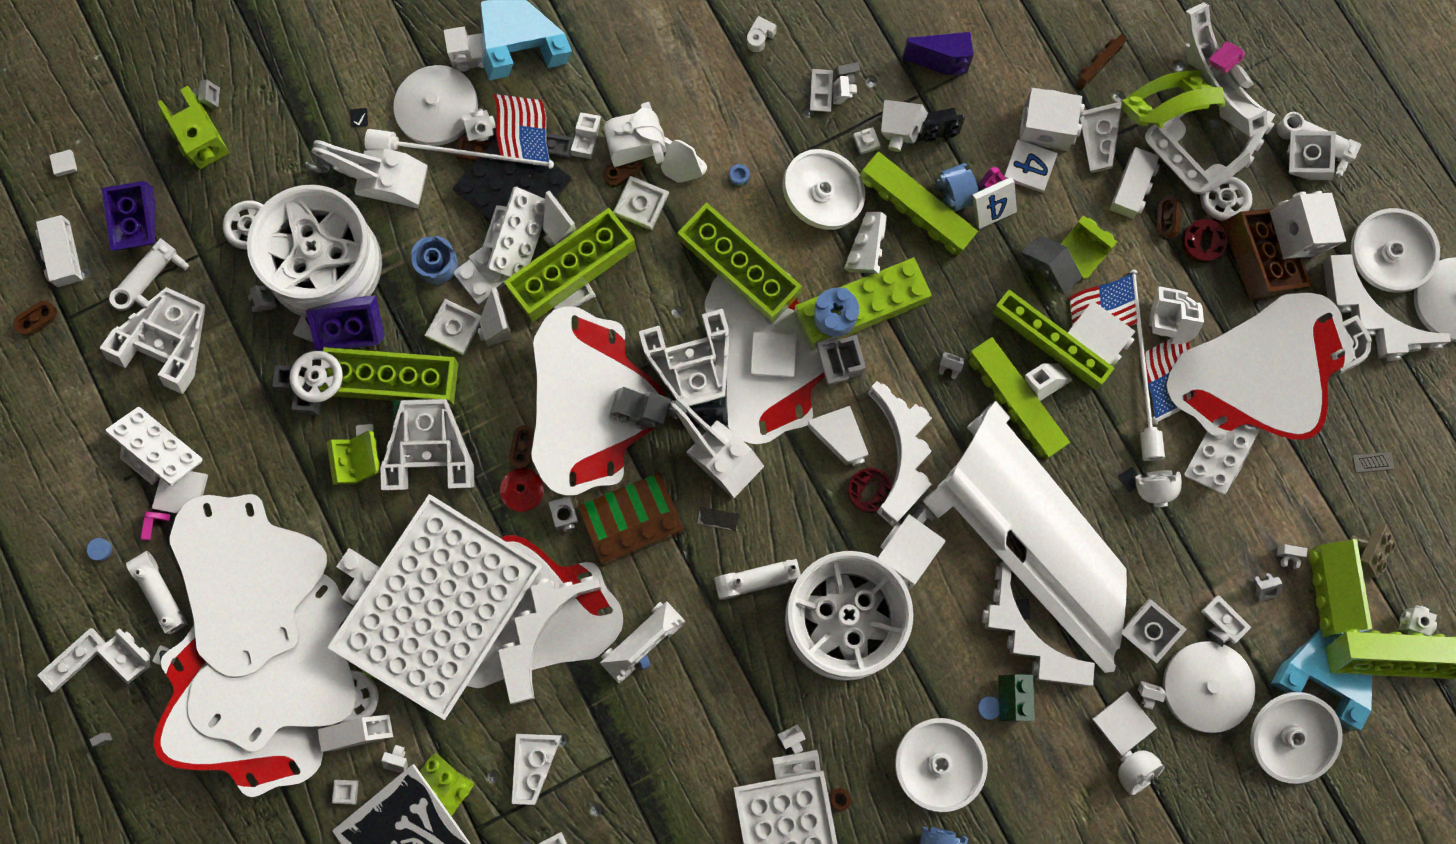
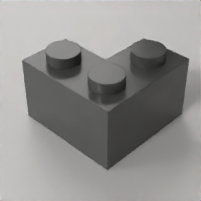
[1021,236,1082,294]
[272,365,322,416]
[610,387,671,430]

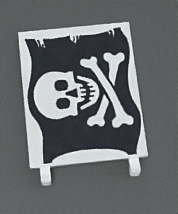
[332,764,470,844]

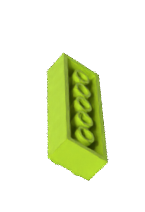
[677,202,802,324]
[504,208,636,323]
[794,257,932,350]
[318,347,459,406]
[1326,629,1456,679]

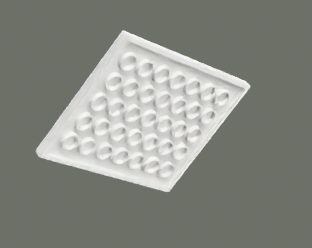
[327,494,543,720]

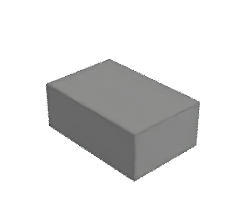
[89,733,112,747]

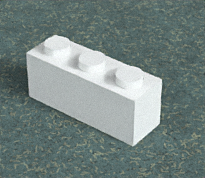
[1109,147,1160,219]
[35,215,83,287]

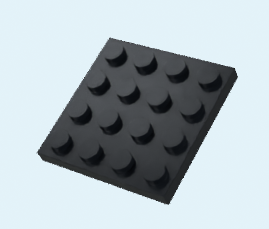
[452,137,572,221]

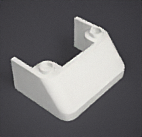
[1145,113,1250,194]

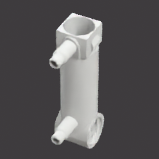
[1277,112,1361,177]
[109,238,189,311]
[126,551,188,635]
[714,559,801,600]

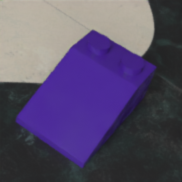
[903,32,974,76]
[102,181,156,251]
[306,295,385,351]

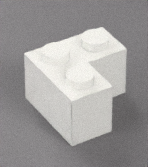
[444,26,484,71]
[336,548,380,606]

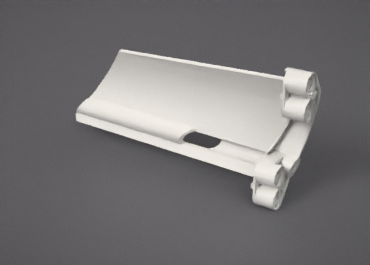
[923,401,1127,673]

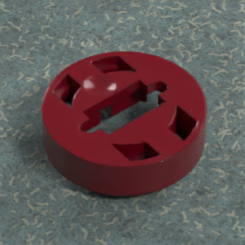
[1182,219,1228,263]
[848,468,892,513]

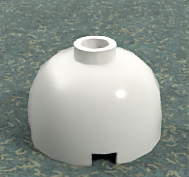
[1135,471,1182,507]
[1118,751,1165,795]

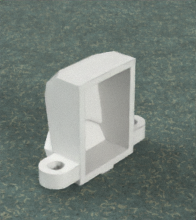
[604,102,667,167]

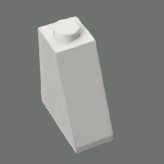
[808,406,869,467]
[318,715,393,752]

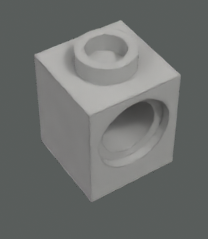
[548,496,579,532]

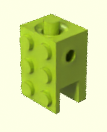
[157,86,230,169]

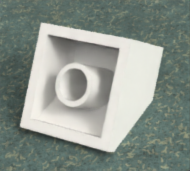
[1121,599,1187,663]

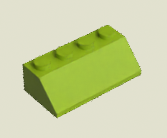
[1309,539,1372,637]

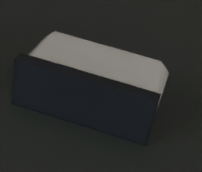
[1206,626,1230,647]

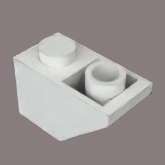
[1025,364,1072,401]

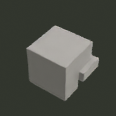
[816,335,866,385]

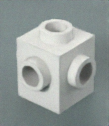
[462,109,496,141]
[1398,605,1437,636]

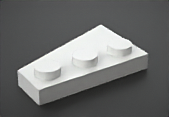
[1080,102,1122,173]
[844,212,887,274]
[512,734,562,805]

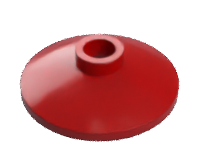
[500,469,544,512]

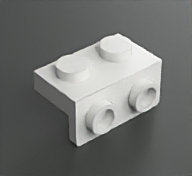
[97,628,150,685]

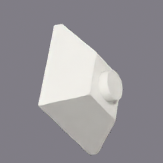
[1289,131,1336,180]
[543,191,576,248]
[478,287,513,346]

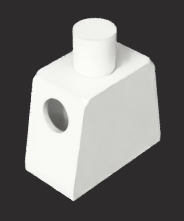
[881,100,928,152]

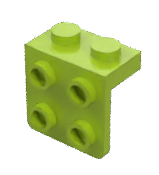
[1061,215,1117,279]
[326,431,380,485]
[419,753,475,816]

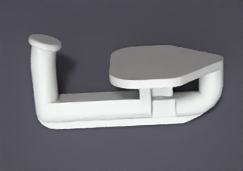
[661,137,707,183]

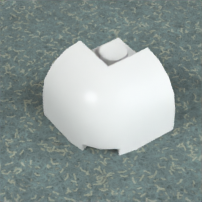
[1149,287,1204,344]
[1331,315,1372,376]

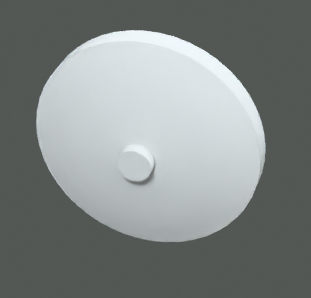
[393,65,478,146]
[783,149,865,230]
[1351,208,1440,293]
[1414,258,1456,342]
[1163,642,1255,733]
[1250,692,1342,784]
[895,718,987,812]

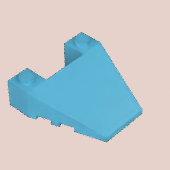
[480,0,572,80]
[1271,629,1372,731]

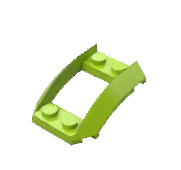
[1121,70,1225,128]

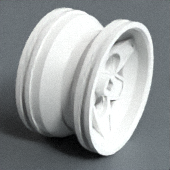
[247,185,382,317]
[785,551,913,681]

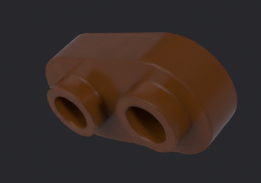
[603,160,642,187]
[1157,195,1181,238]
[13,301,57,336]
[509,425,535,469]

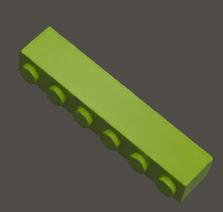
[860,151,978,256]
[992,290,1115,390]
[968,337,1070,461]

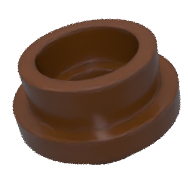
[828,788,851,811]

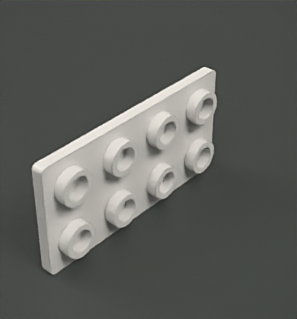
[483,187,545,277]
[106,407,202,486]
[1185,416,1260,495]

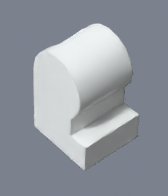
[747,16,777,52]

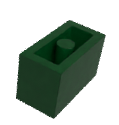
[998,674,1035,722]

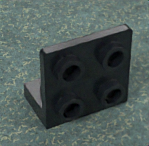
[918,108,965,142]
[686,378,728,427]

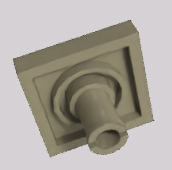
[1351,521,1396,579]

